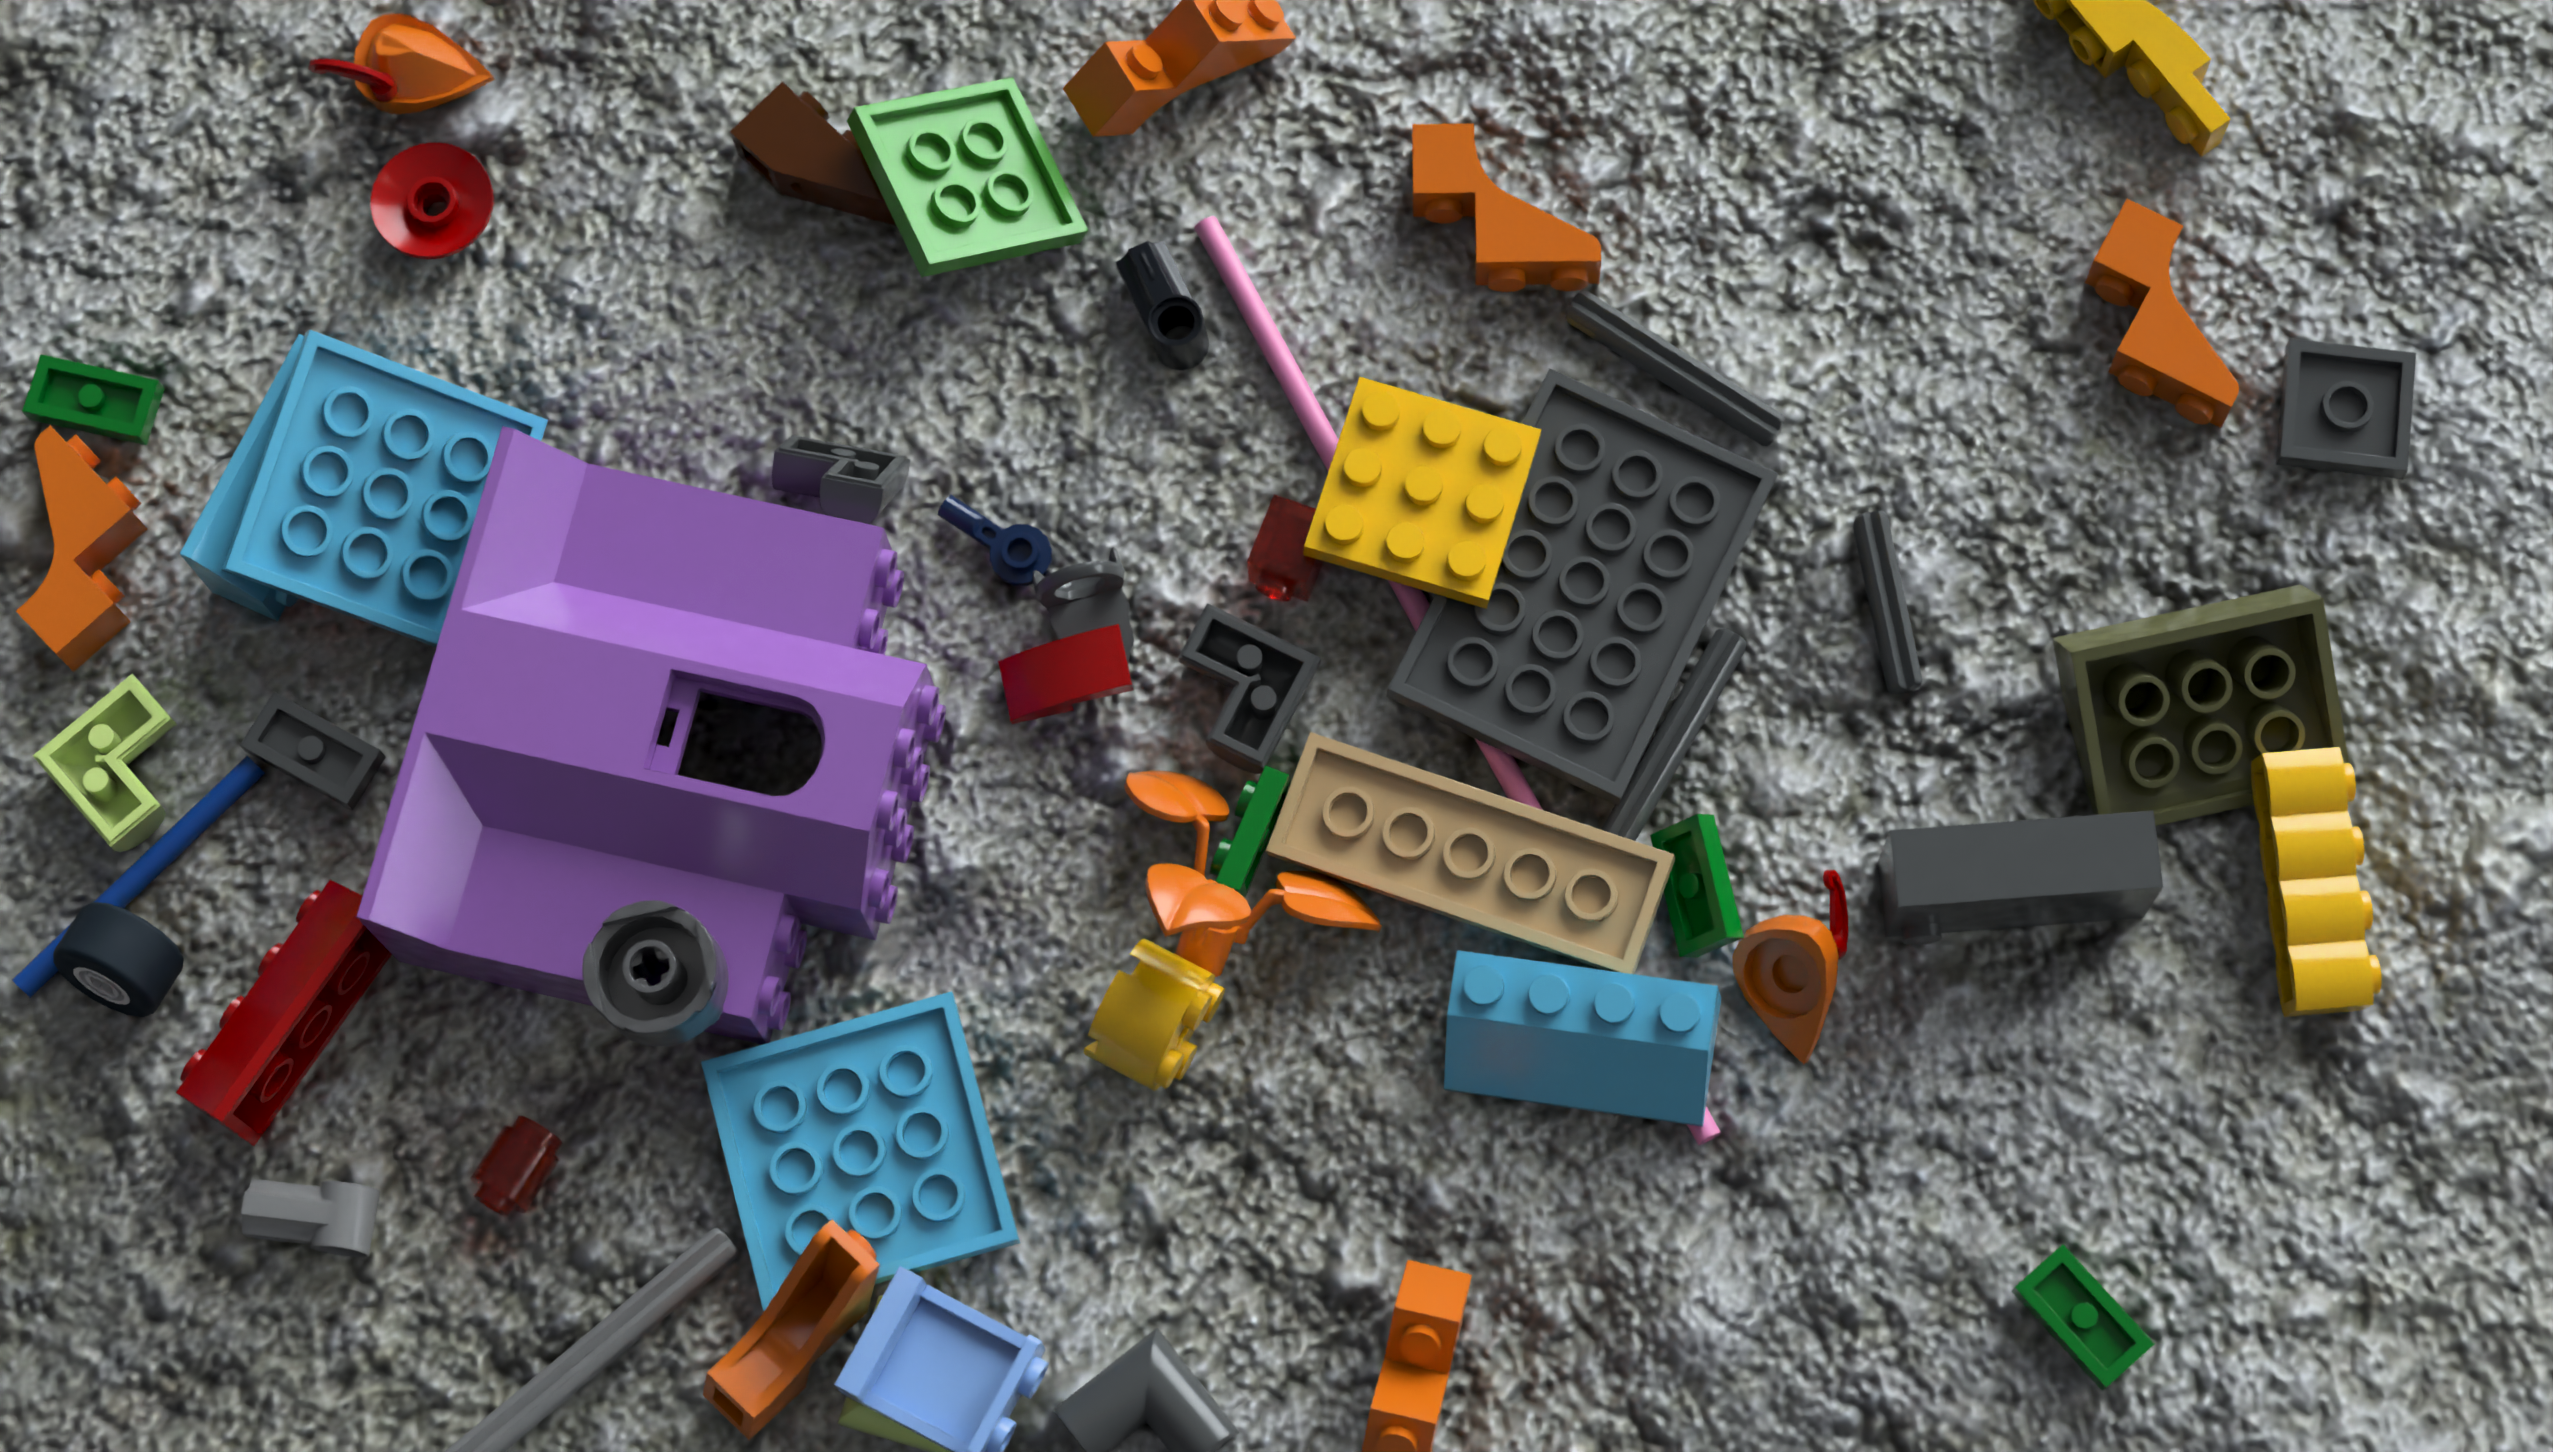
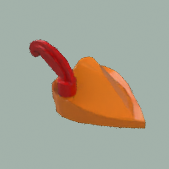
[308,14,495,115]
[1732,870,1849,1064]

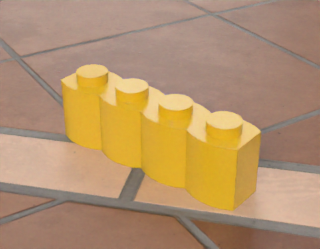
[2251,747,2382,1017]

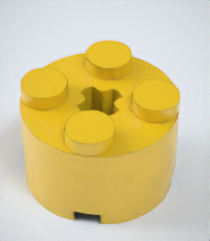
[1084,938,1225,1091]

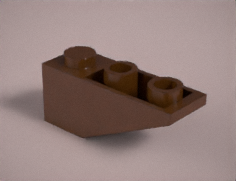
[730,82,897,226]

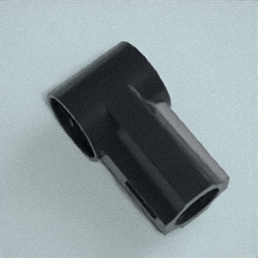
[1116,241,1209,371]

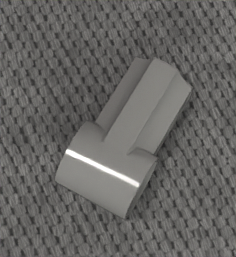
[241,1179,380,1257]

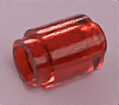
[470,1115,563,1217]

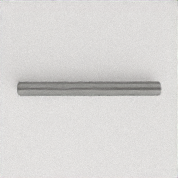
[445,1228,739,1452]

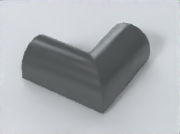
[772,435,910,524]
[1178,603,1321,774]
[1053,1328,1239,1452]

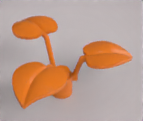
[1124,770,1382,977]

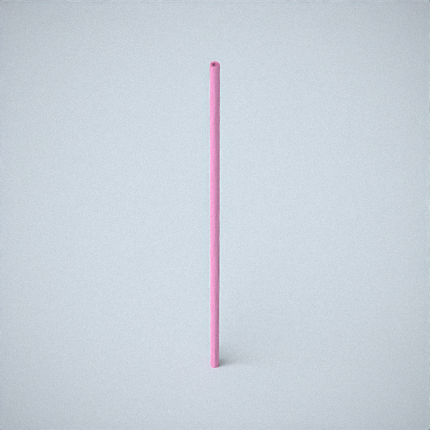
[1194,216,1721,1145]

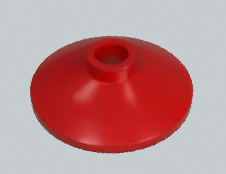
[370,142,494,259]

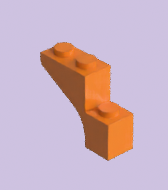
[1063,0,1296,137]
[1412,123,1601,292]
[2085,198,2239,428]
[16,425,147,672]
[703,1219,880,1440]
[1362,1260,1472,1452]

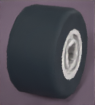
[53,902,184,1017]

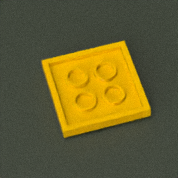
[1303,376,1542,609]

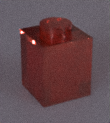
[1247,494,1324,602]

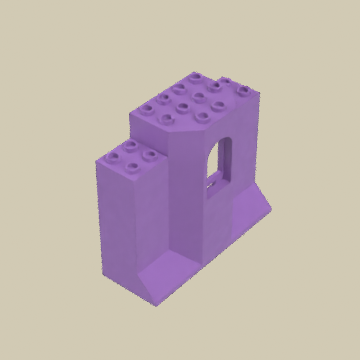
[357,426,946,1045]

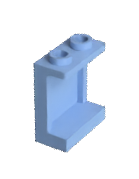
[834,1266,1049,1452]

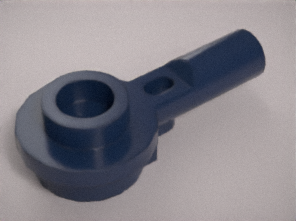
[938,495,1052,586]

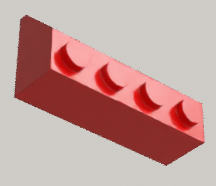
[176,880,392,1146]

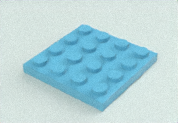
[222,330,548,647]
[701,991,1020,1311]

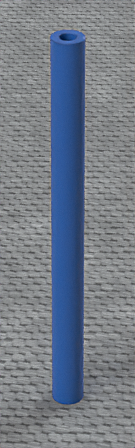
[12,756,265,998]

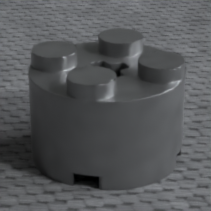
[582,900,729,1047]

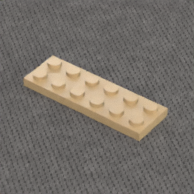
[1266,732,1675,974]

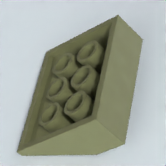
[2053,584,2349,826]

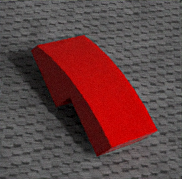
[998,624,1134,724]

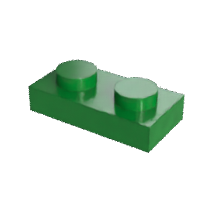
[22,354,165,446]
[1210,765,1290,898]
[1650,814,1744,958]
[2011,1244,2155,1391]

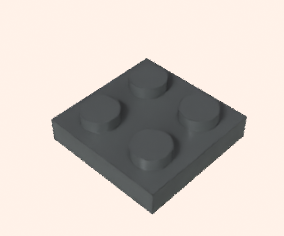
[2276,338,2416,479]

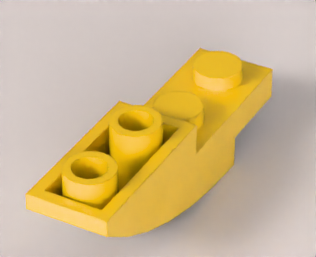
[2033,0,2231,157]

